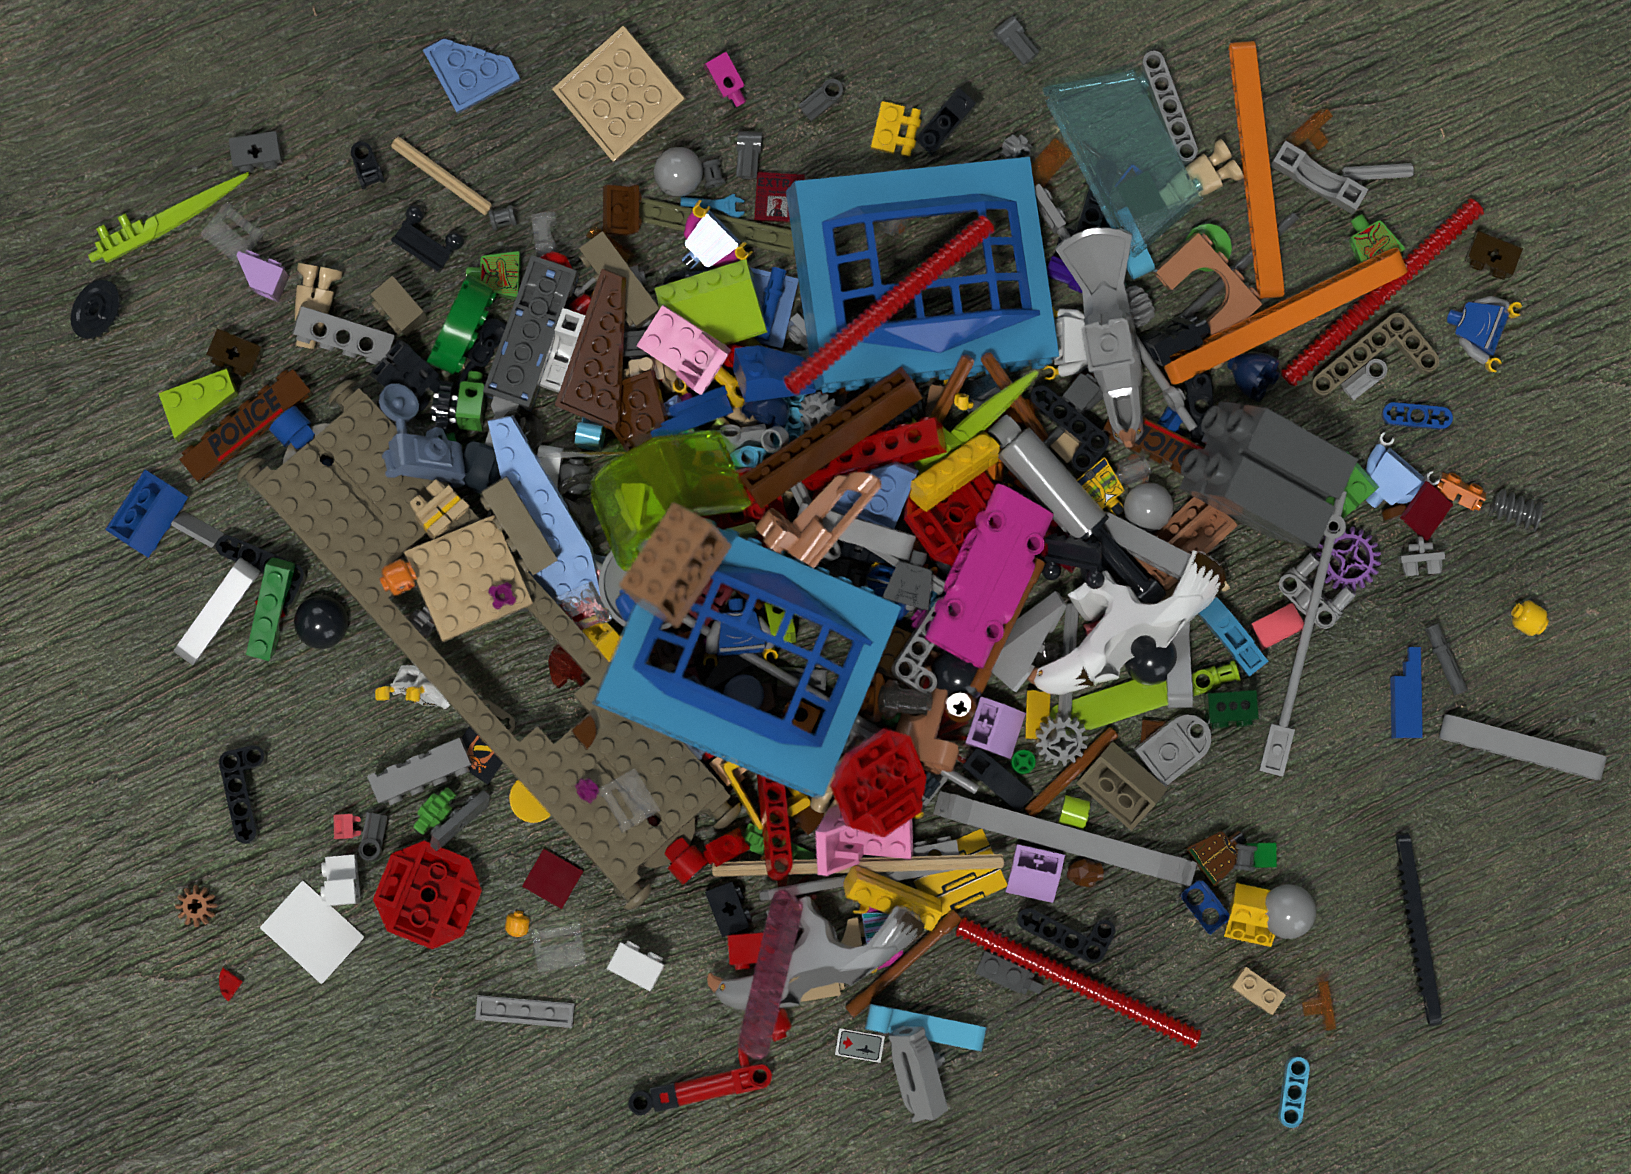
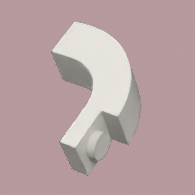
[540,308,585,393]

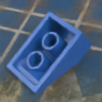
[733,345,816,402]

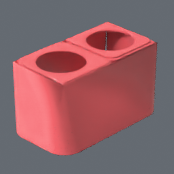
[1250,603,1304,650]

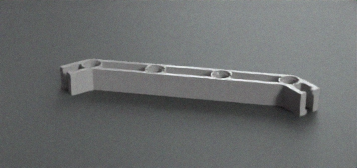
[933,791,1197,886]

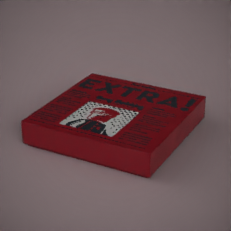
[754,172,805,223]

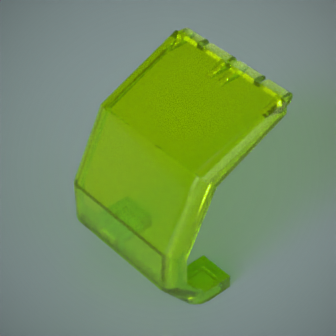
[591,430,751,572]

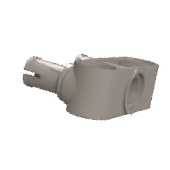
[1279,552,1357,629]

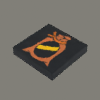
[462,726,503,785]

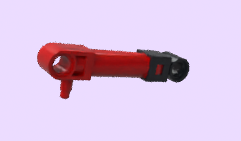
[628,1047,772,1115]

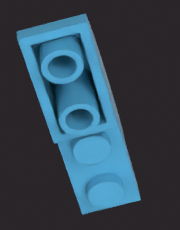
[1198,597,1269,677]

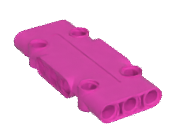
[925,484,1054,669]

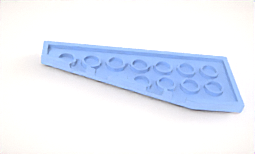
[488,415,600,604]

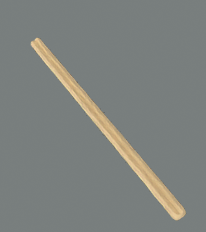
[712,854,1004,877]

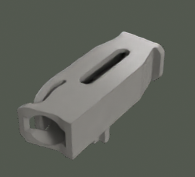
[888,1026,948,1123]

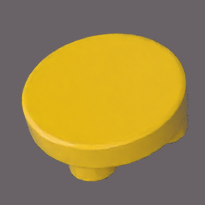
[509,780,551,823]

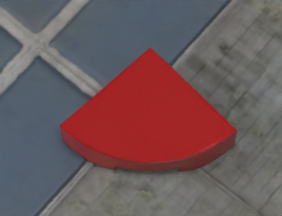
[219,968,244,1002]

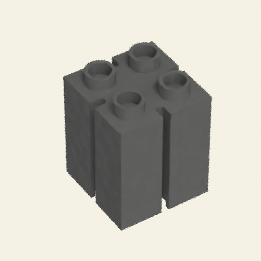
[1179,401,1358,548]

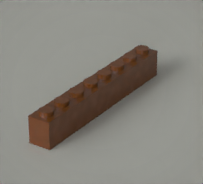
[740,367,922,509]

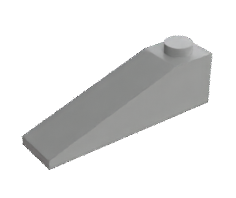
[992,591,1067,692]

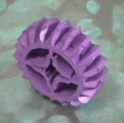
[1315,527,1381,591]

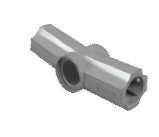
[694,424,767,456]

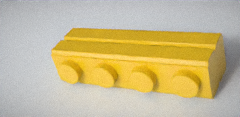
[910,431,1000,511]
[843,865,943,931]

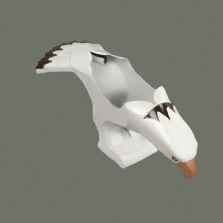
[1027,551,1226,695]

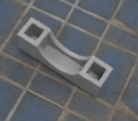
[1270,140,1369,215]

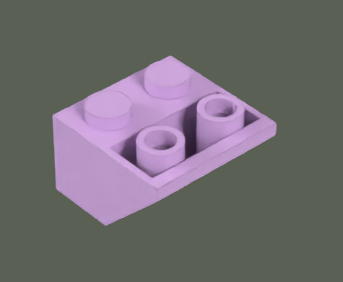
[236,250,289,302]
[965,697,1026,759]
[1006,844,1065,903]

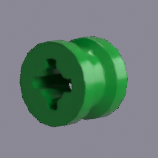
[1011,750,1036,774]

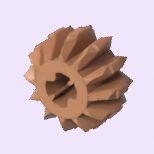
[175,885,218,927]

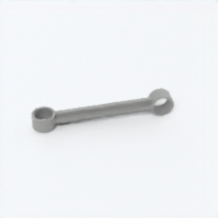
[761,426,841,563]

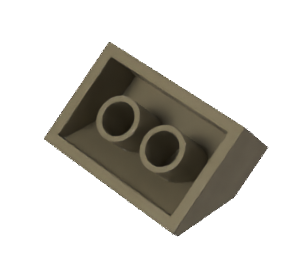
[1076,741,1168,831]

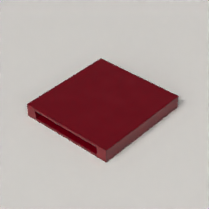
[1400,481,1453,542]
[522,848,584,909]

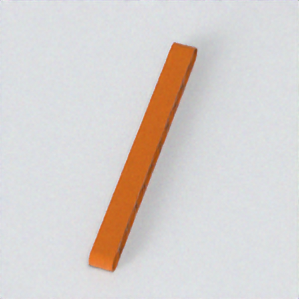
[1229,41,1284,299]
[1164,248,1408,385]

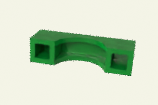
[246,557,295,661]

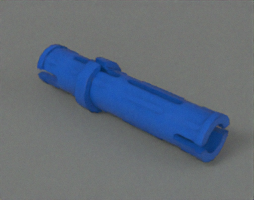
[755,267,787,341]

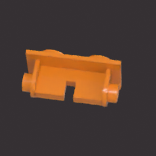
[1436,472,1486,511]

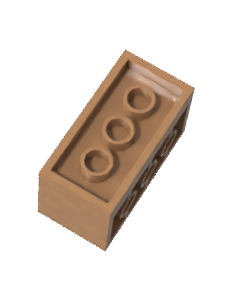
[619,503,731,628]

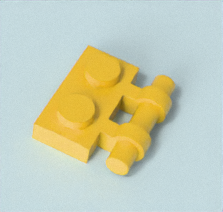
[871,101,921,157]

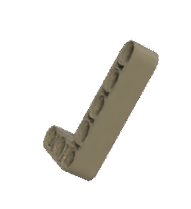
[1310,313,1439,398]

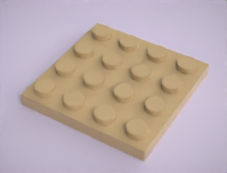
[552,26,686,162]
[404,515,533,642]

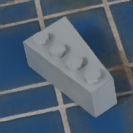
[367,738,473,806]

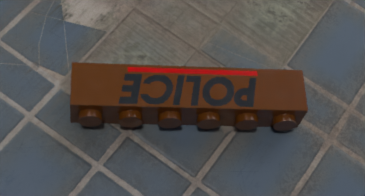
[179,369,313,484]
[1102,417,1205,475]

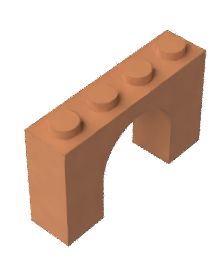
[1152,233,1262,336]

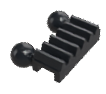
[391,204,464,273]
[1042,533,1105,589]

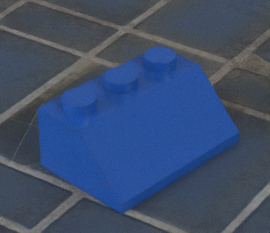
[105,470,188,558]

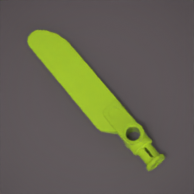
[1050,660,1241,731]

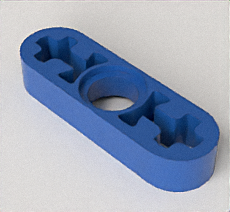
[1382,402,1453,430]

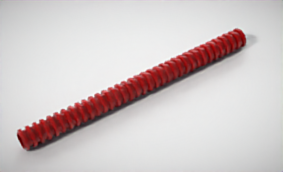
[1281,198,1484,387]
[783,215,994,395]
[955,917,1202,1049]

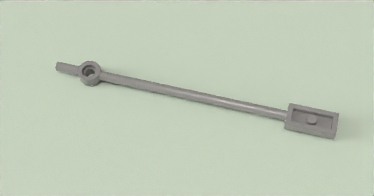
[1034,184,1197,432]
[1260,491,1347,777]

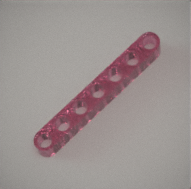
[738,890,803,1060]

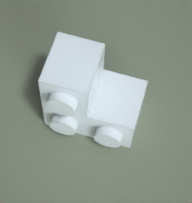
[321,855,361,906]
[607,940,665,991]

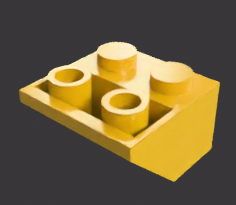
[1224,883,1275,947]

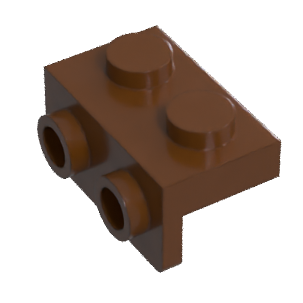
[603,185,642,236]
[649,629,704,665]

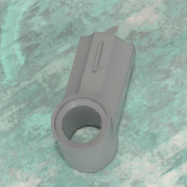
[1340,359,1387,401]

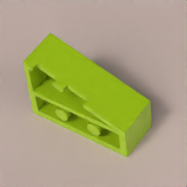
[158,369,239,442]

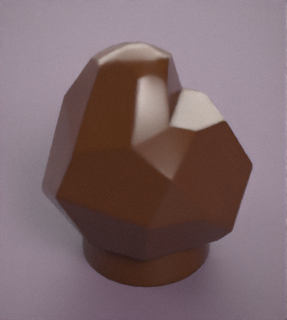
[1067,858,1104,887]

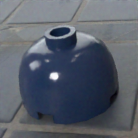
[740,397,790,429]

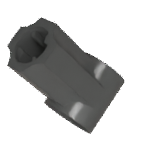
[993,16,1039,66]
[798,79,844,122]
[736,131,762,180]
[359,813,388,862]

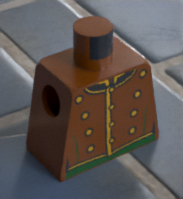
[1185,831,1247,886]

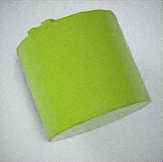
[1058,795,1091,829]

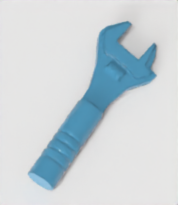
[680,194,745,218]

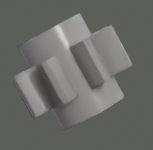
[1001,135,1032,159]

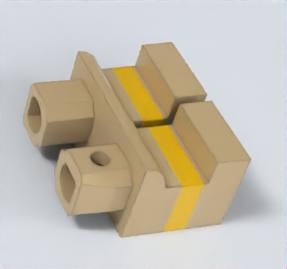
[409,480,469,540]

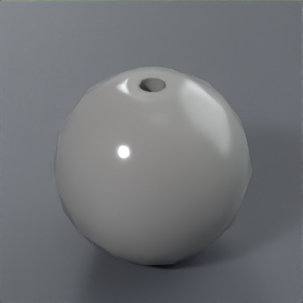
[654,147,703,197]
[1124,482,1174,532]

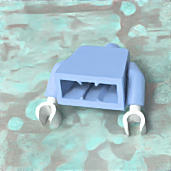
[1366,432,1440,508]

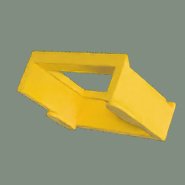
[719,761,810,830]

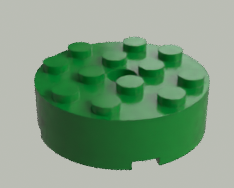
[427,274,497,374]

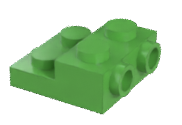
[1325,451,1379,519]

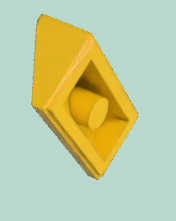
[1025,690,1050,739]

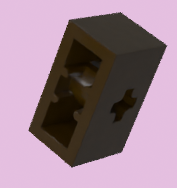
[1465,231,1523,280]
[206,328,265,377]

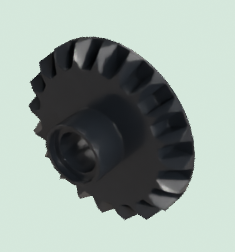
[70,280,123,340]

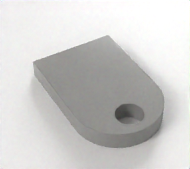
[1134,714,1211,787]

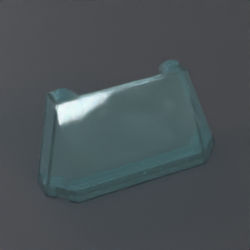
[1043,70,1204,258]

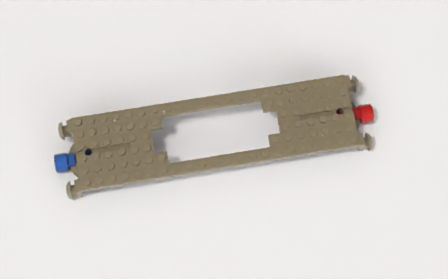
[237,380,741,910]

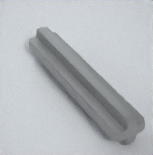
[1342,163,1414,180]

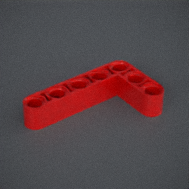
[757,774,793,880]

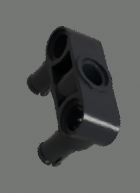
[1185,371,1214,442]

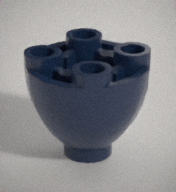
[1227,352,1280,402]

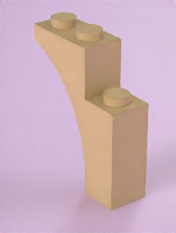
[789,918,865,1002]

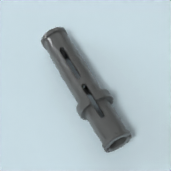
[1425,623,1468,695]

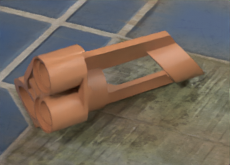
[755,472,881,568]
[895,650,960,774]

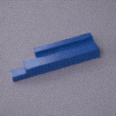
[650,386,733,443]
[1390,647,1423,738]

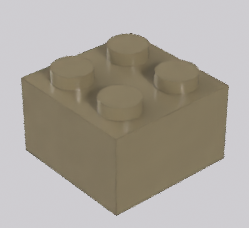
[370,276,428,337]

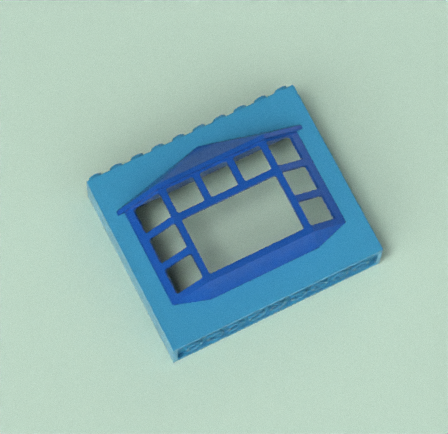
[786,157,1059,394]
[592,518,901,799]

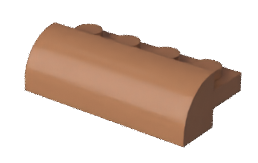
[1132,497,1237,591]

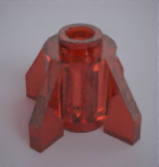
[548,647,584,689]

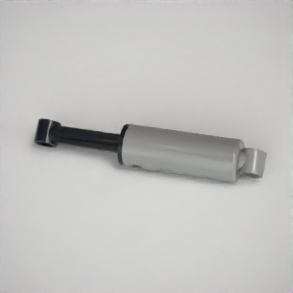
[987,415,1166,604]

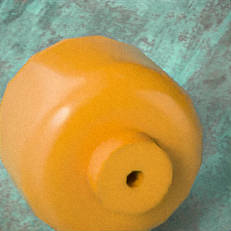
[505,911,530,937]

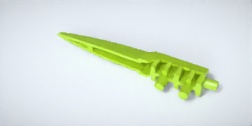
[88,172,249,263]
[918,371,1039,475]

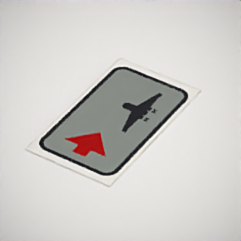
[835,1028,885,1063]

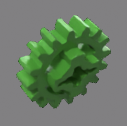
[413,787,456,835]

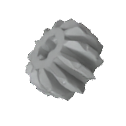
[1126,285,1155,328]

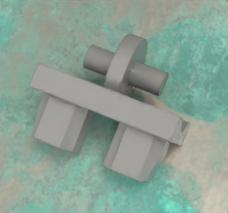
[1398,536,1445,576]

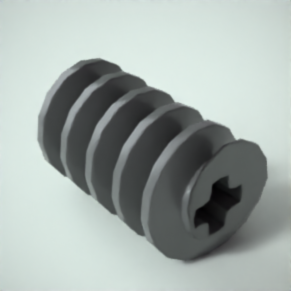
[1488,489,1543,532]

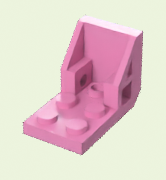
[637,305,732,395]
[816,806,913,876]

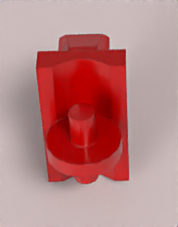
[703,827,750,867]

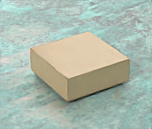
[1050,432,1081,464]

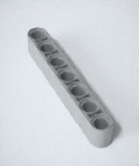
[1439,714,1607,781]

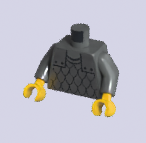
[944,374,1013,415]

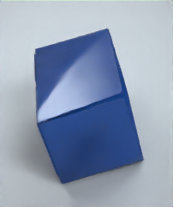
[1180,881,1229,935]

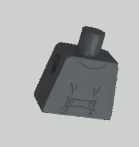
[883,550,934,611]

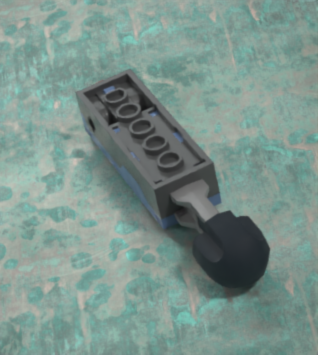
[463,251,579,494]

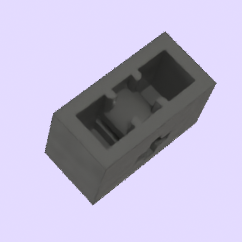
[229,131,283,173]
[1062,373,1100,414]

